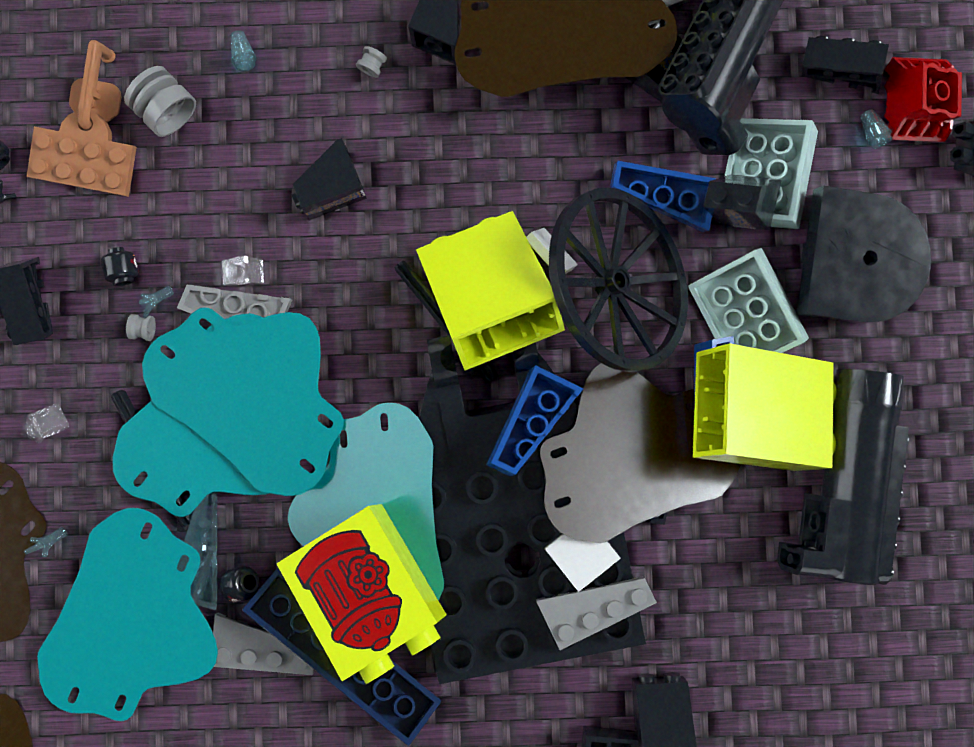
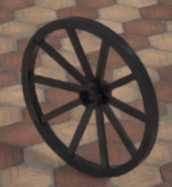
[549,188,688,372]

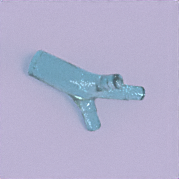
[139,285,174,318]
[24,527,67,557]

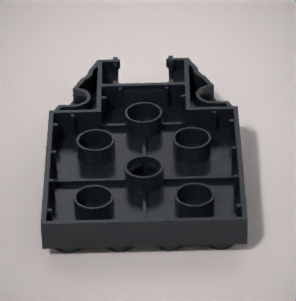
[419,335,646,684]

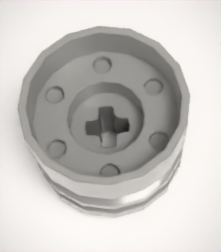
[124,66,196,137]

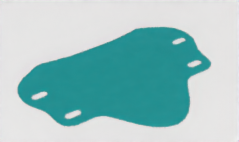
[142,307,344,496]
[113,313,269,517]
[288,403,444,601]
[37,508,218,721]

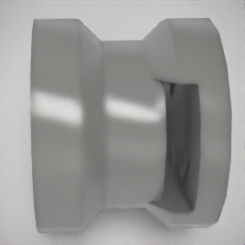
[356,46,387,78]
[126,314,156,341]

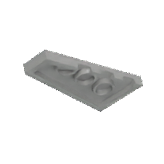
[177,285,292,319]
[536,577,657,650]
[213,613,315,675]

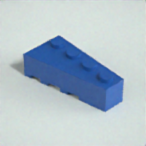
[610,161,716,232]
[486,365,583,476]

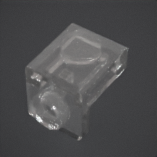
[222,256,264,286]
[24,403,70,444]

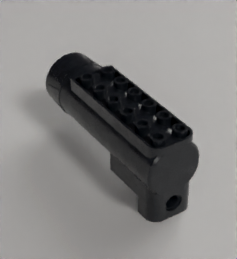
[658,0,784,155]
[777,369,909,585]

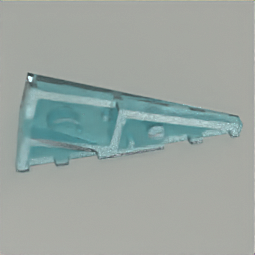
[178,492,217,610]

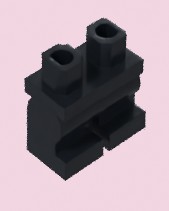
[950,121,974,176]

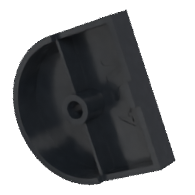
[796,185,931,324]

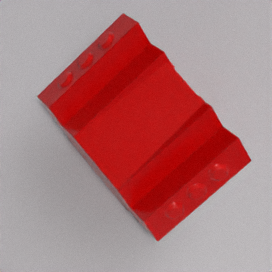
[883,57,962,142]

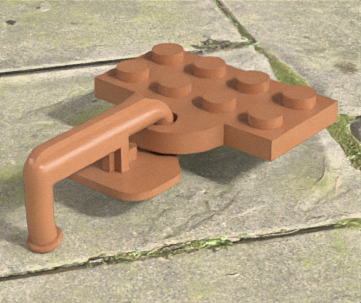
[27,40,137,197]

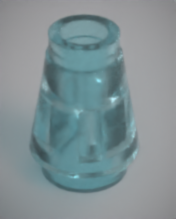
[230,31,257,71]
[860,109,892,149]

